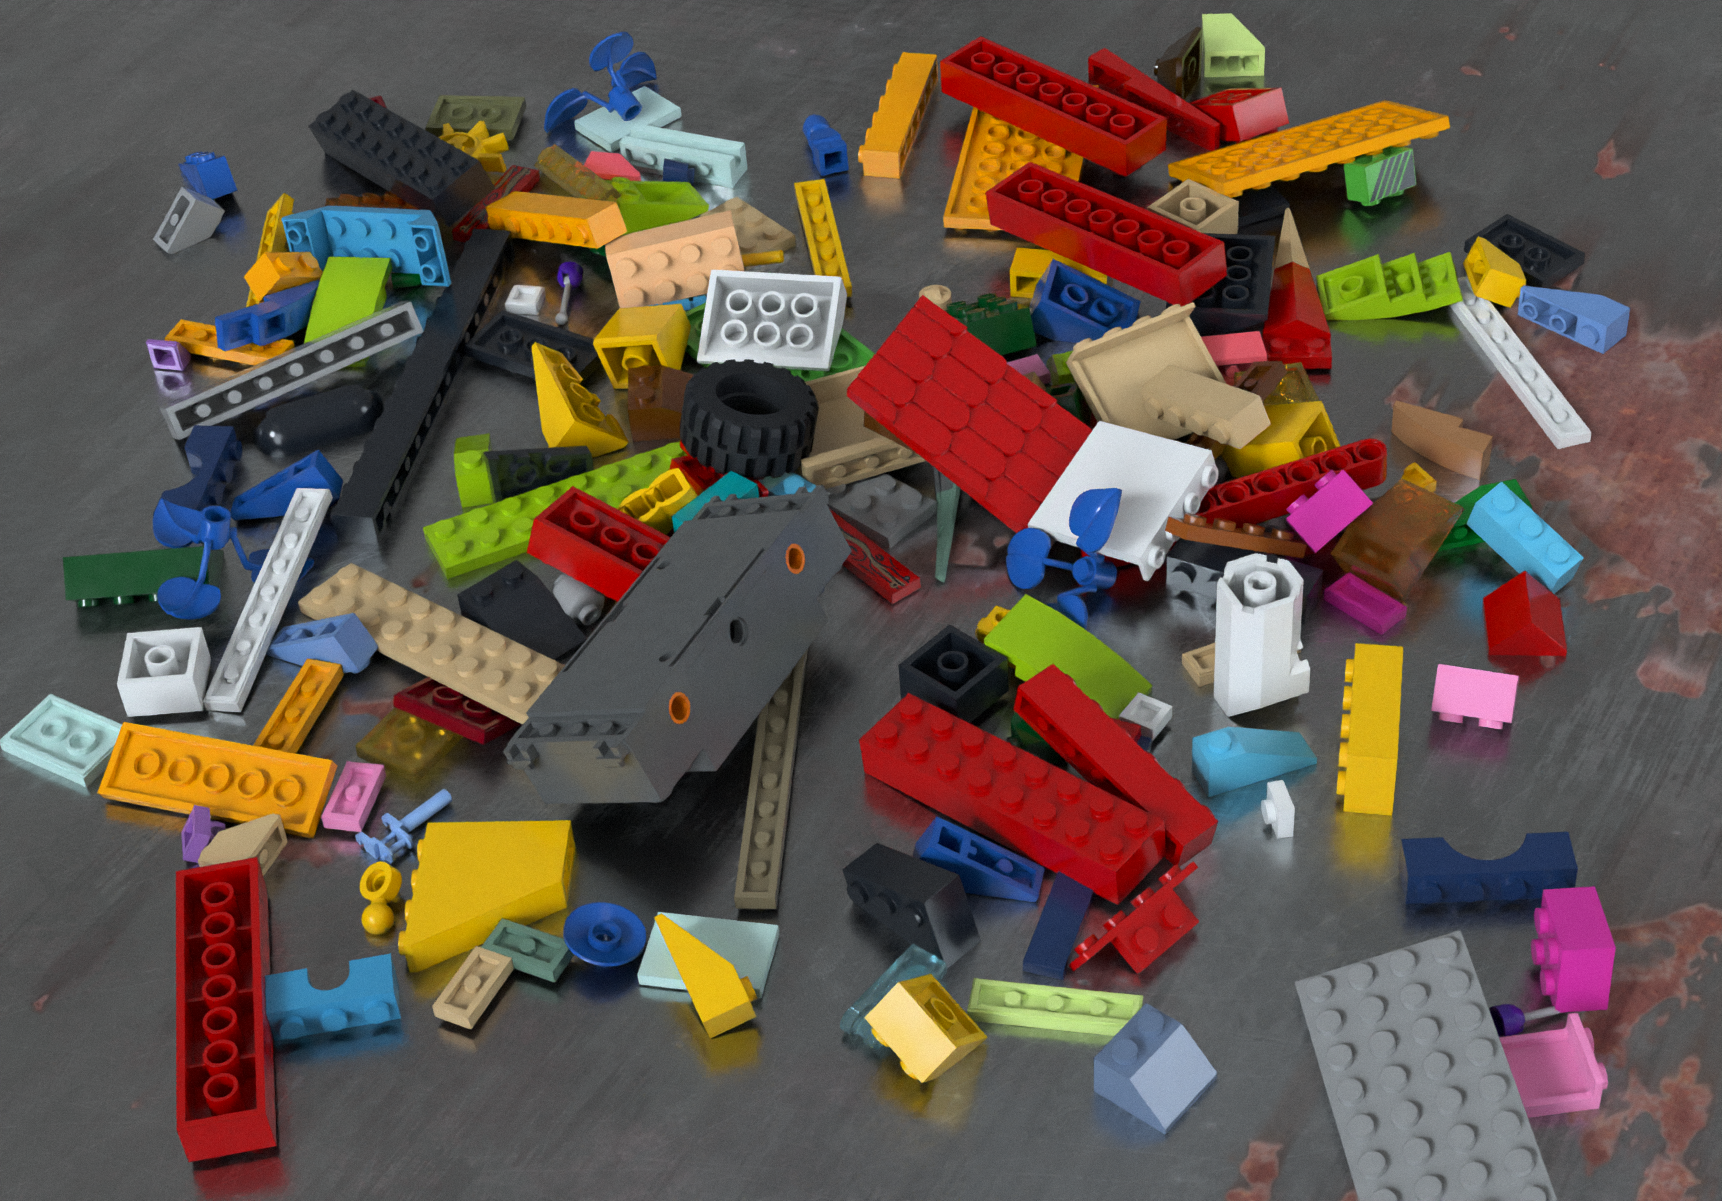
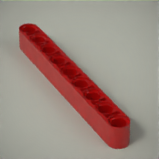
[1081,438,1387,567]

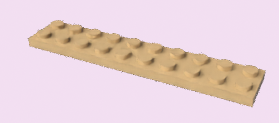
[298,563,565,724]

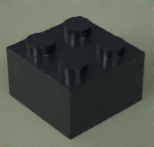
[898,624,1009,723]

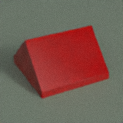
[1483,571,1567,656]

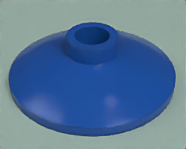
[563,902,646,966]

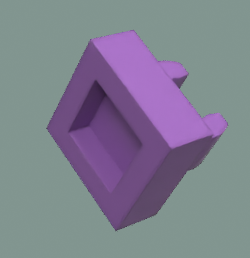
[182,805,225,863]

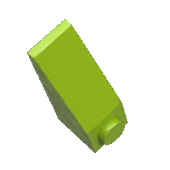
[454,433,493,508]

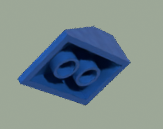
[1029,259,1141,343]

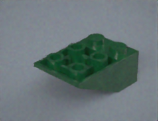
[944,293,1037,355]

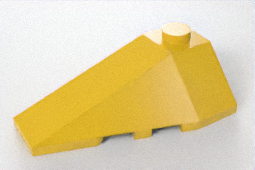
[532,342,629,458]

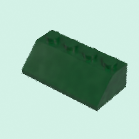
[63,546,224,608]

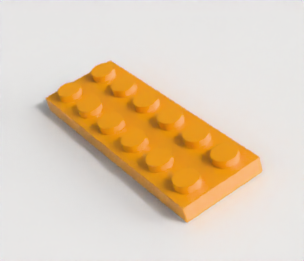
[97,722,337,838]

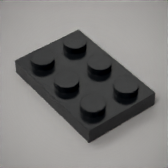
[1464,214,1585,288]

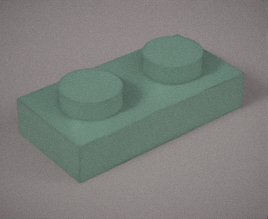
[481,918,574,982]

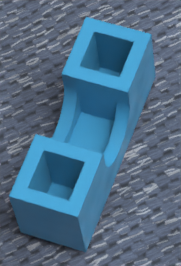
[265,953,401,1041]

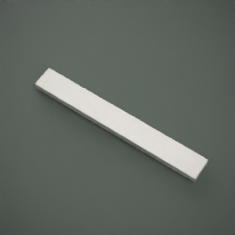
[1449,276,1591,449]
[203,488,333,712]

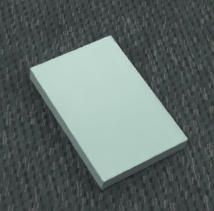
[574,86,682,153]
[0,694,122,788]
[638,912,780,998]

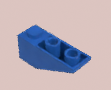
[178,151,238,199]

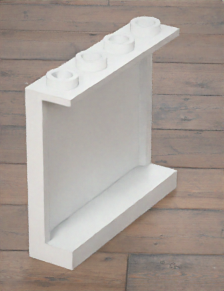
[1027,421,1218,581]

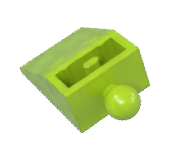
[586,177,709,235]

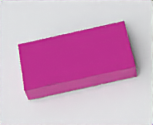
[1324,572,1407,635]

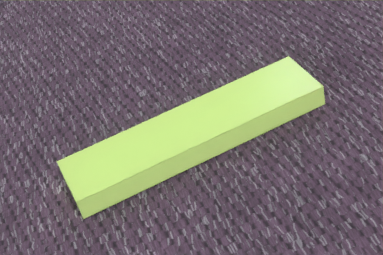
[967,978,1143,1036]

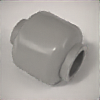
[551,573,605,625]

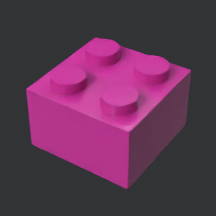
[1286,470,1373,553]
[1531,886,1616,1013]

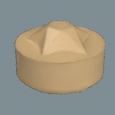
[919,285,952,310]

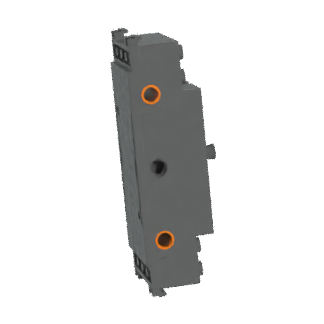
[503,485,852,804]

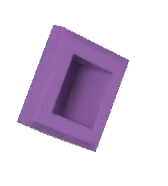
[146,339,191,371]

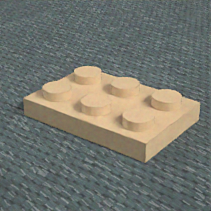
[694,197,796,271]

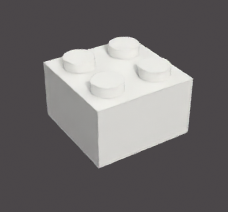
[117,627,211,717]

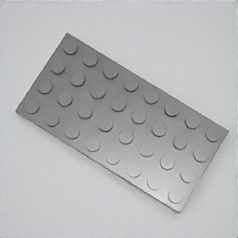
[1295,930,1558,1201]

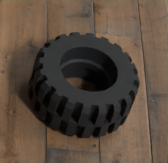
[679,359,819,480]

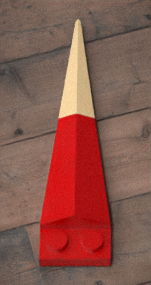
[1262,208,1332,369]

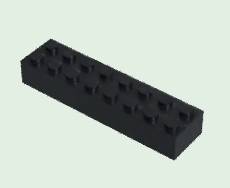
[308,90,495,227]

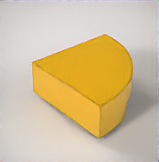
[1399,462,1437,503]

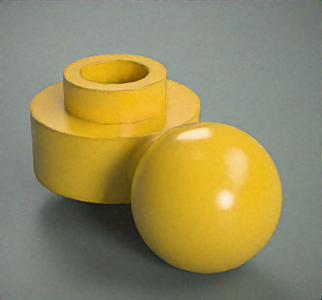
[360,861,402,935]

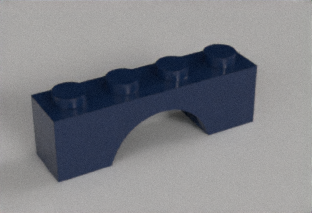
[153,425,243,516]
[1398,832,1578,904]

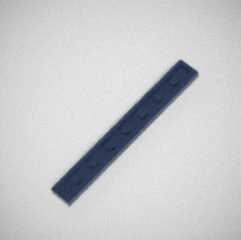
[1023,736,1152,980]

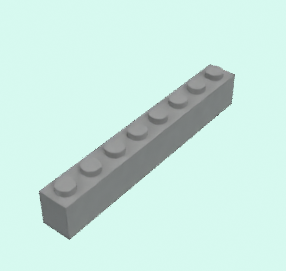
[159,301,424,440]

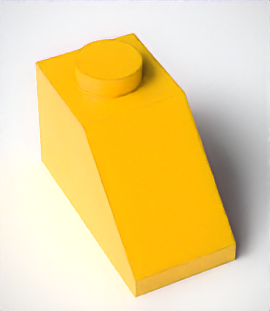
[1463,236,1526,308]

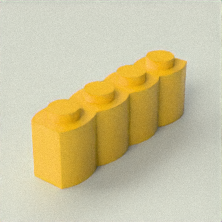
[616,468,698,535]

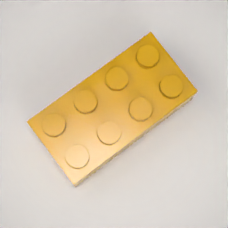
[1336,643,1403,816]

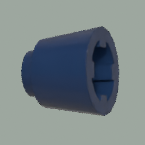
[662,158,695,187]

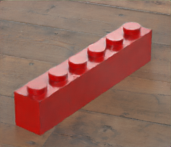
[1013,664,1219,866]

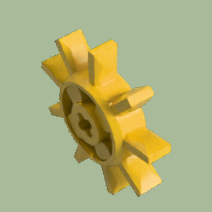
[438,121,509,173]

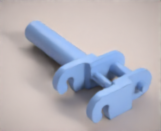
[355,789,452,863]

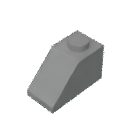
[153,187,225,254]

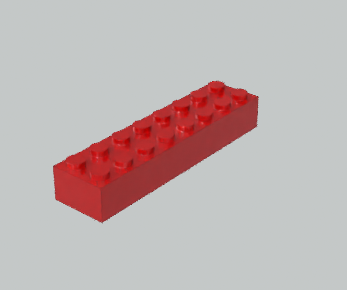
[940,36,1167,177]
[985,162,1227,307]
[859,693,1167,905]
[176,857,277,1162]

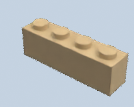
[1139,365,1271,449]

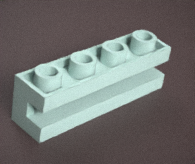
[619,123,748,188]

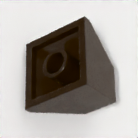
[1154,27,1202,102]

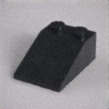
[457,560,587,662]

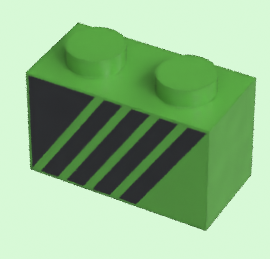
[1344,146,1416,206]

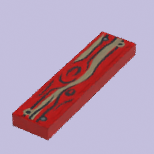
[452,165,540,243]
[829,508,921,604]

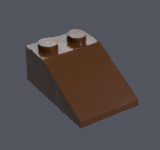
[628,365,693,442]

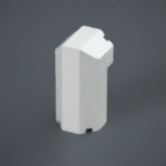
[1214,553,1310,717]

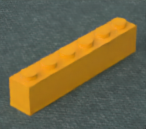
[858,52,938,179]
[485,191,628,249]

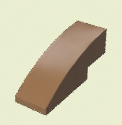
[1391,401,1493,480]

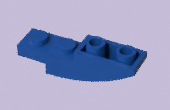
[215,280,319,351]

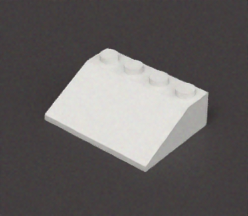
[697,270,847,371]

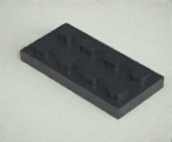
[464,310,602,384]

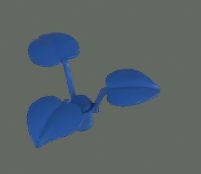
[544,32,657,133]
[1006,488,1122,630]
[153,498,314,620]

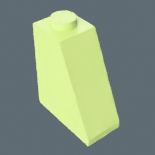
[1202,13,1265,77]

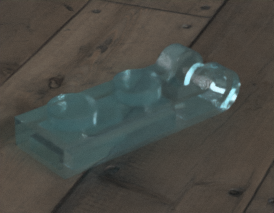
[840,944,947,1050]

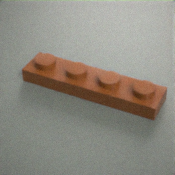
[1165,513,1307,558]

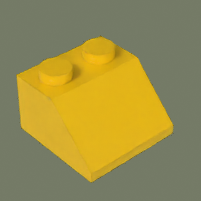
[865,974,988,1083]

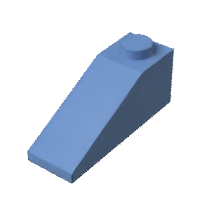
[266,613,379,674]

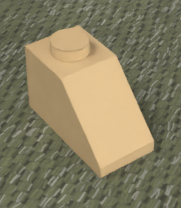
[198,813,288,876]

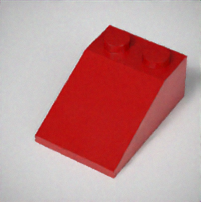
[1189,87,1289,144]

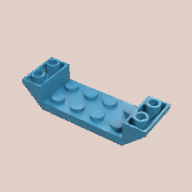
[281,206,452,287]

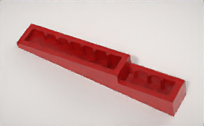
[1088,48,1220,151]

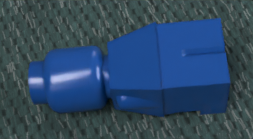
[803,114,849,176]

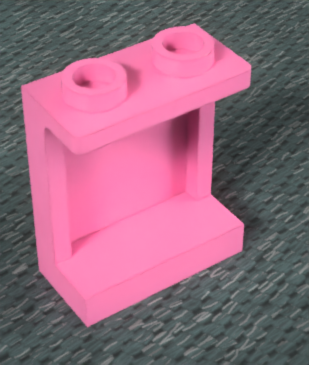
[1499,1013,1608,1118]

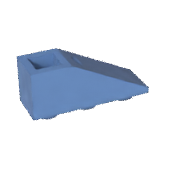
[1517,286,1630,354]

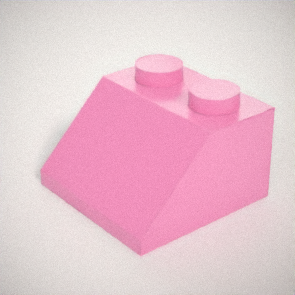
[1431,664,1519,730]

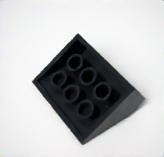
[1166,233,1275,337]

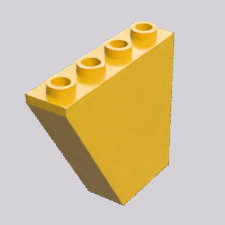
[398,820,576,972]

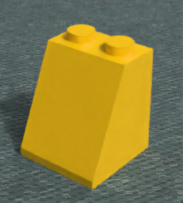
[593,304,691,389]
[1222,401,1341,478]

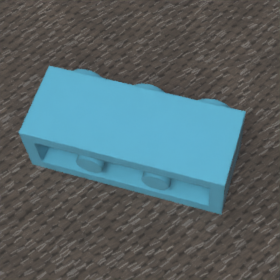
[1467,482,1584,594]

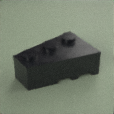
[842,843,981,970]

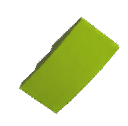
[1316,252,1463,320]
[304,257,393,367]
[984,594,1153,720]

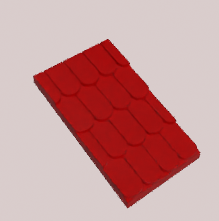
[847,295,1093,533]

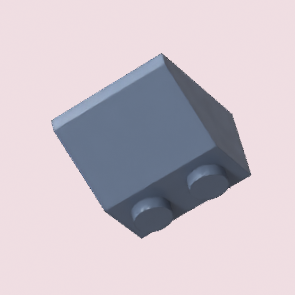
[1093,1003,1217,1135]

